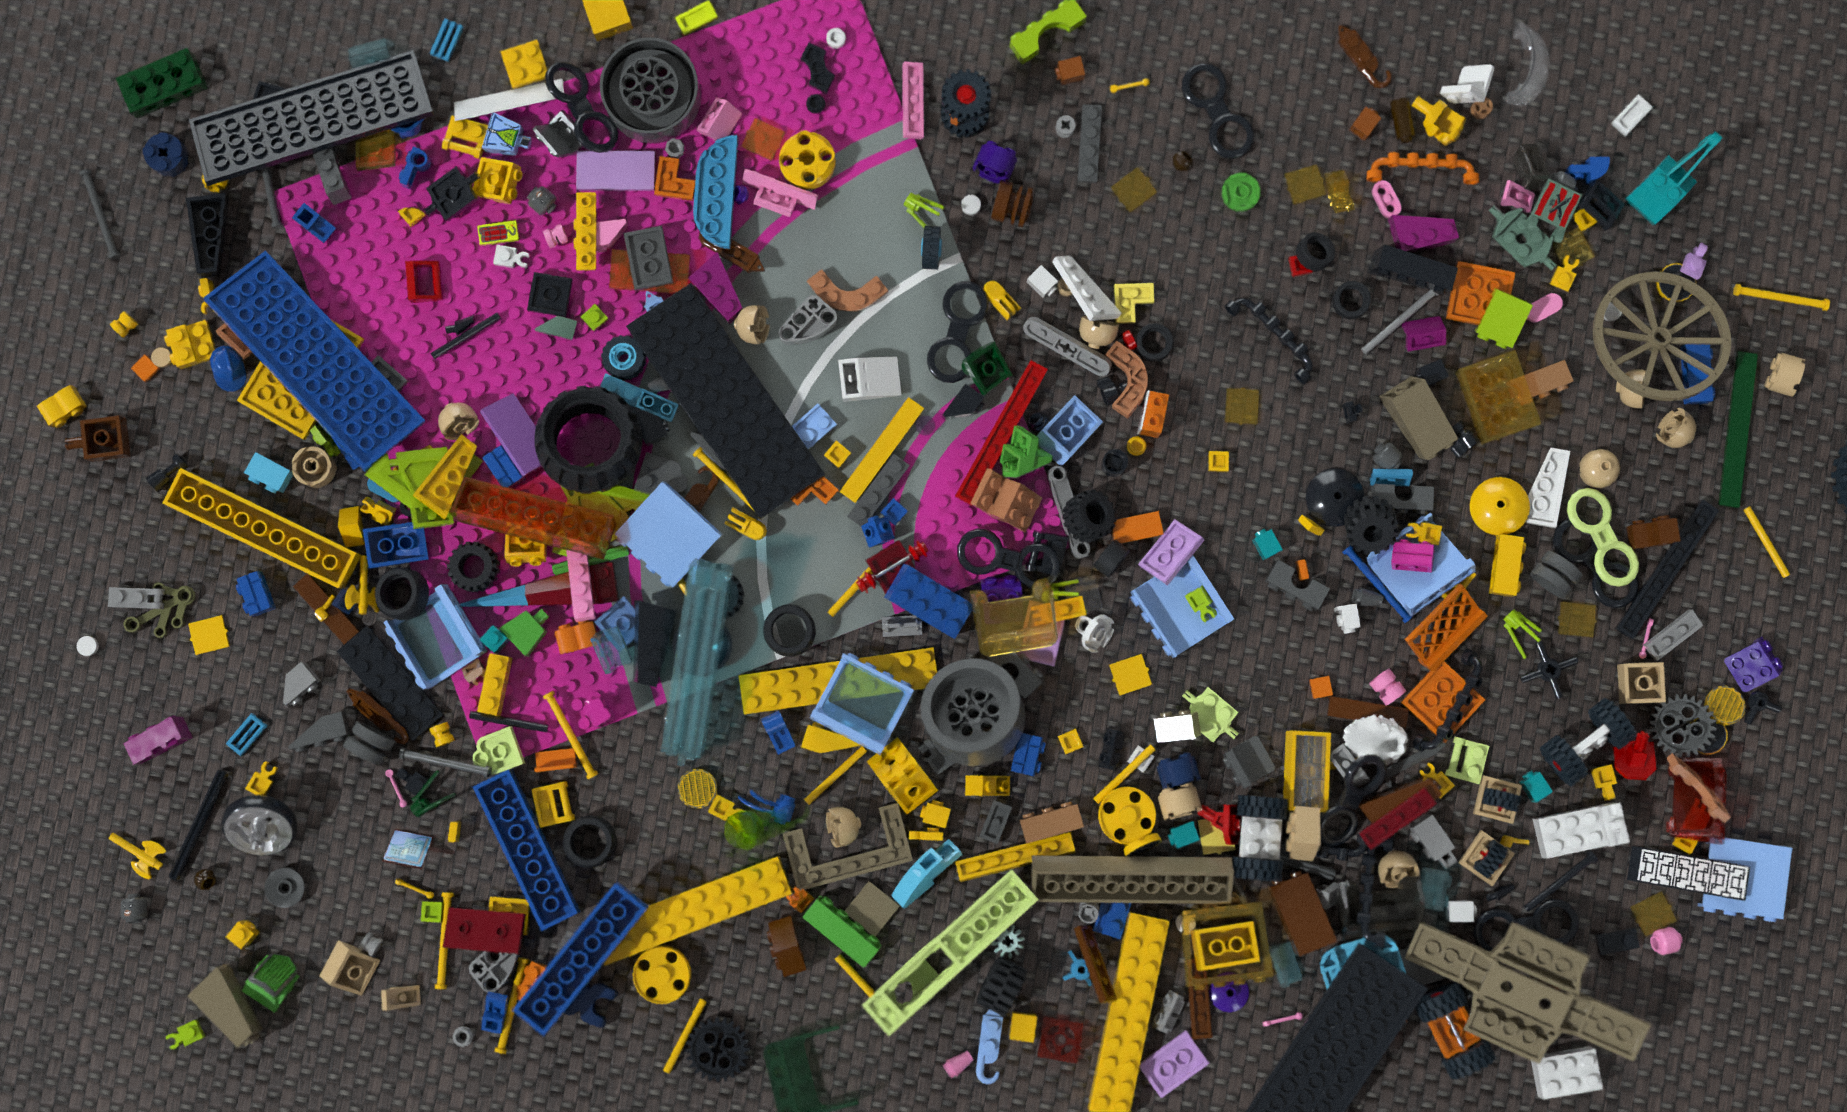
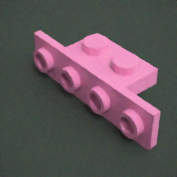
[742,169,818,217]

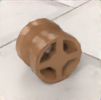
[1470,97,1493,119]

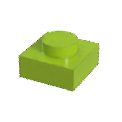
[581,304,609,332]
[421,901,443,923]

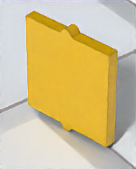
[188,615,230,655]
[1109,654,1152,696]

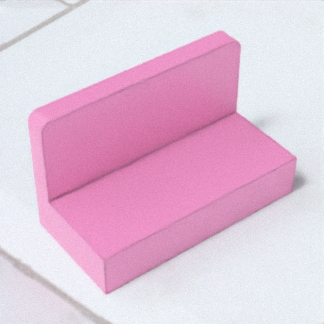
[697,97,742,141]

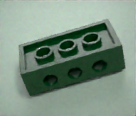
[116,48,209,119]

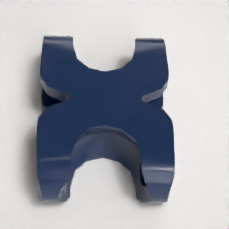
[563,983,618,1028]

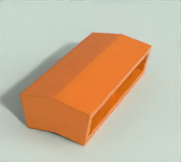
[1112,511,1164,543]

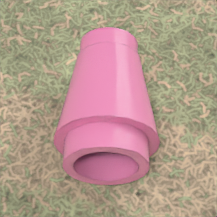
[943,1051,974,1078]

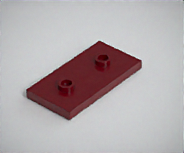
[443,908,526,955]

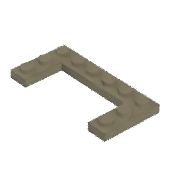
[783,803,913,890]

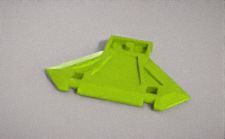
[365,447,483,529]
[552,462,650,557]

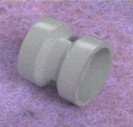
[1079,902,1099,923]

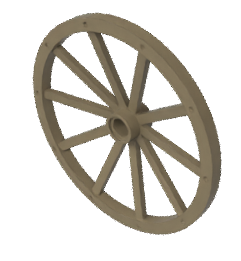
[1593,272,1731,401]

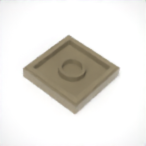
[845,881,900,936]

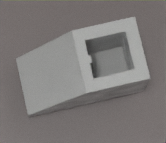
[283,662,321,706]

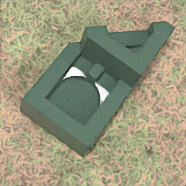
[534,316,577,340]

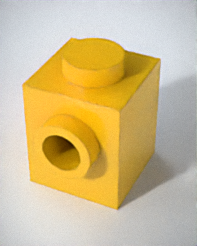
[920,800,951,828]
[226,920,260,949]

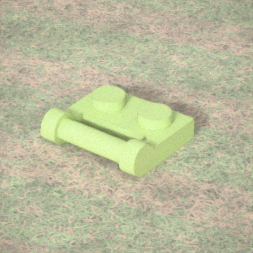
[1445,737,1489,784]

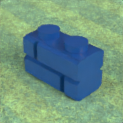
[482,445,526,492]
[236,571,276,617]
[1010,733,1046,776]

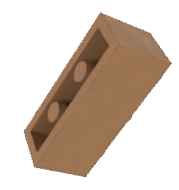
[1506,360,1574,406]
[1019,801,1084,844]

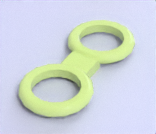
[1567,488,1639,587]

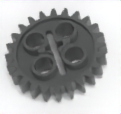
[1649,694,1716,759]

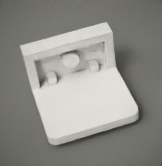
[1440,65,1494,103]

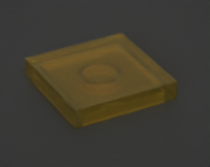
[356,130,396,171]

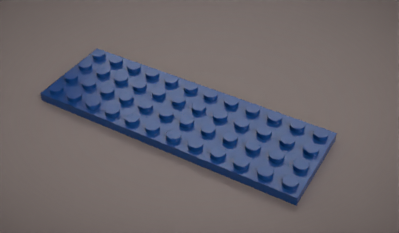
[203,250,425,472]

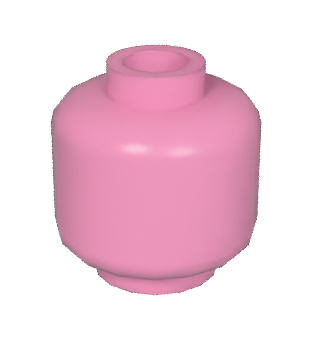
[1650,927,1682,955]

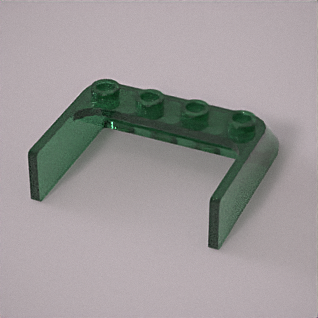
[763,1023,860,1112]

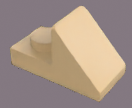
[381,985,421,1011]

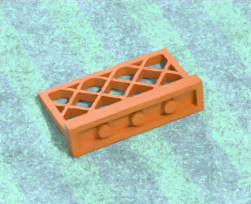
[1404,583,1488,672]

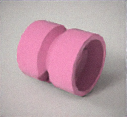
[1369,668,1406,706]

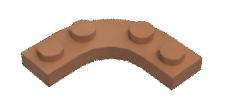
[807,269,889,312]
[1105,341,1148,419]
[1667,753,1731,823]

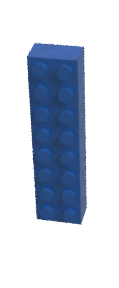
[473,769,581,931]
[513,882,649,1036]

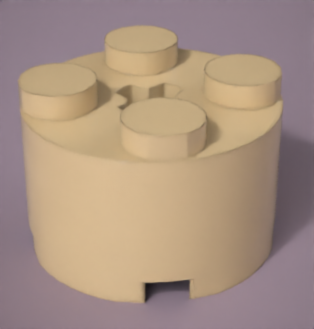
[1764,353,1806,397]
[292,447,337,488]
[1158,783,1202,820]

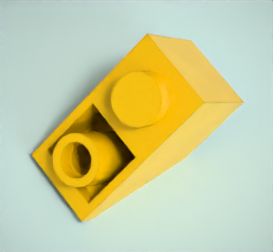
[965,775,1010,796]

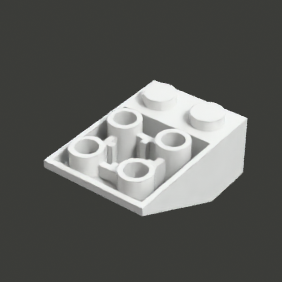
[838,357,902,402]

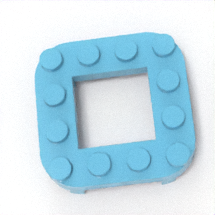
[1320,934,1406,989]

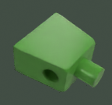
[499,609,549,657]

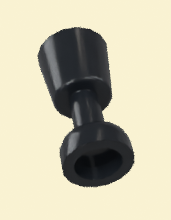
[146,453,189,492]

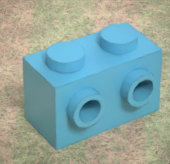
[244,452,293,494]

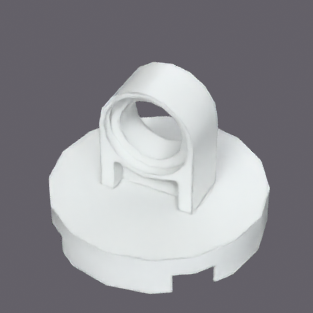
[1075,615,1114,653]

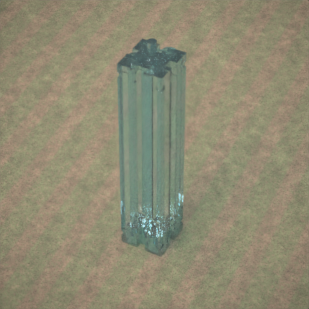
[661,558,734,766]

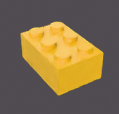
[1190,921,1260,971]

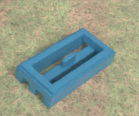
[430,18,464,62]
[1370,469,1413,486]
[226,713,268,756]

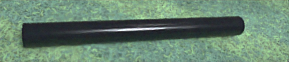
[431,312,501,360]
[469,711,549,733]

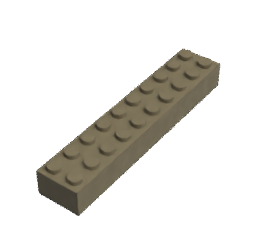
[1031,856,1234,904]

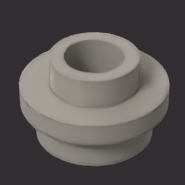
[453,1026,473,1047]

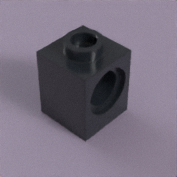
[1415,359,1449,386]

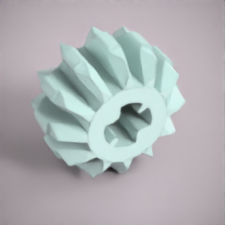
[991,925,1025,958]

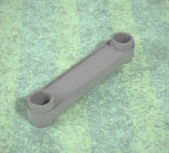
[1047,466,1090,559]

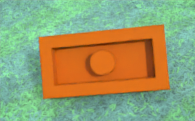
[534,748,577,772]

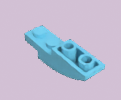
[600,373,679,422]
[891,839,963,909]

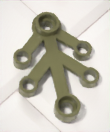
[123,582,196,638]

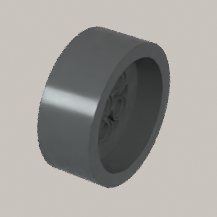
[600,37,701,143]
[921,659,1025,766]

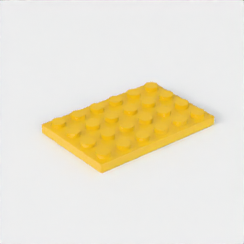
[237,319,365,440]

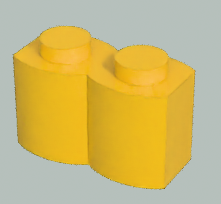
[37,385,87,428]

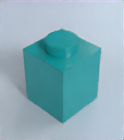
[1252,528,1283,560]
[479,625,510,654]
[1519,771,1553,803]
[1167,821,1200,848]

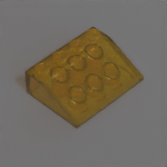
[1456,350,1541,445]

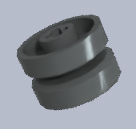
[1530,551,1583,599]
[343,721,396,766]

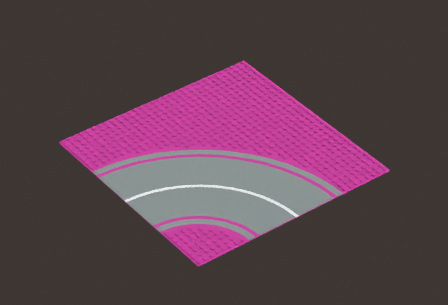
[274,0,1070,758]

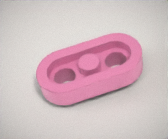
[1372,181,1401,218]

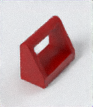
[405,260,442,303]

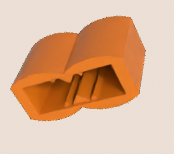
[554,620,601,654]

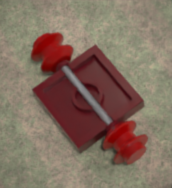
[856,540,929,594]

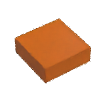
[131,354,160,383]
[1295,559,1309,581]
[1309,676,1333,699]

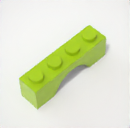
[1009,0,1087,65]

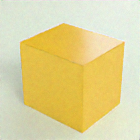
[1009,1011,1037,1043]

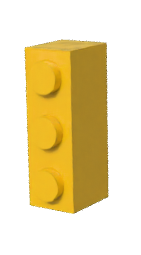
[1489,534,1526,597]
[477,653,513,716]

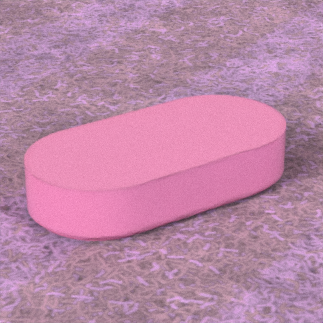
[1527,293,1563,323]

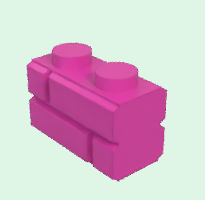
[1391,539,1435,573]
[583,696,616,727]

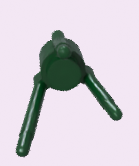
[410,770,456,818]

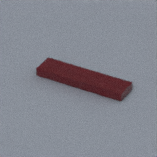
[1359,787,1437,850]

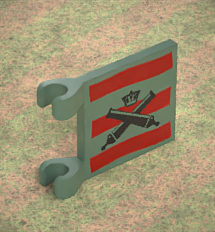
[1524,179,1582,243]

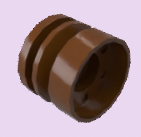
[991,180,1033,228]

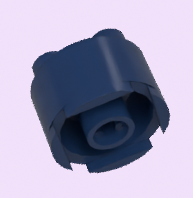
[142,132,189,176]
[1156,753,1201,790]

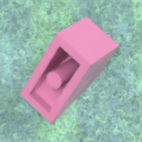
[596,219,628,253]

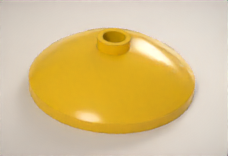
[1470,477,1530,536]

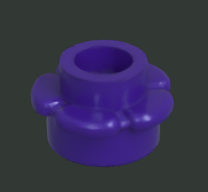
[734,185,749,204]

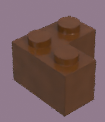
[1626,515,1680,550]
[766,916,807,977]

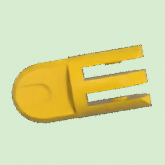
[983,281,1021,321]
[724,507,767,540]

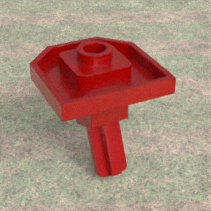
[1613,731,1656,780]
[1198,805,1242,845]

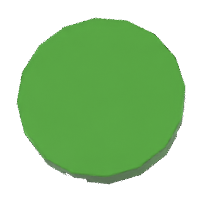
[1222,173,1261,212]

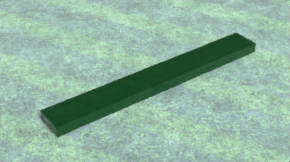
[1718,351,1758,508]

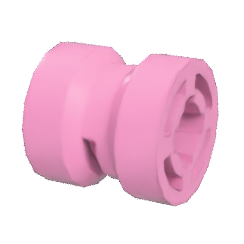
[543,224,568,249]

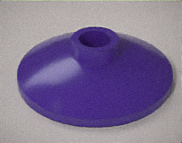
[1209,972,1249,1012]

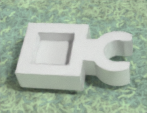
[493,245,530,268]

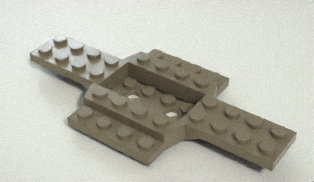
[1404,921,1650,1064]

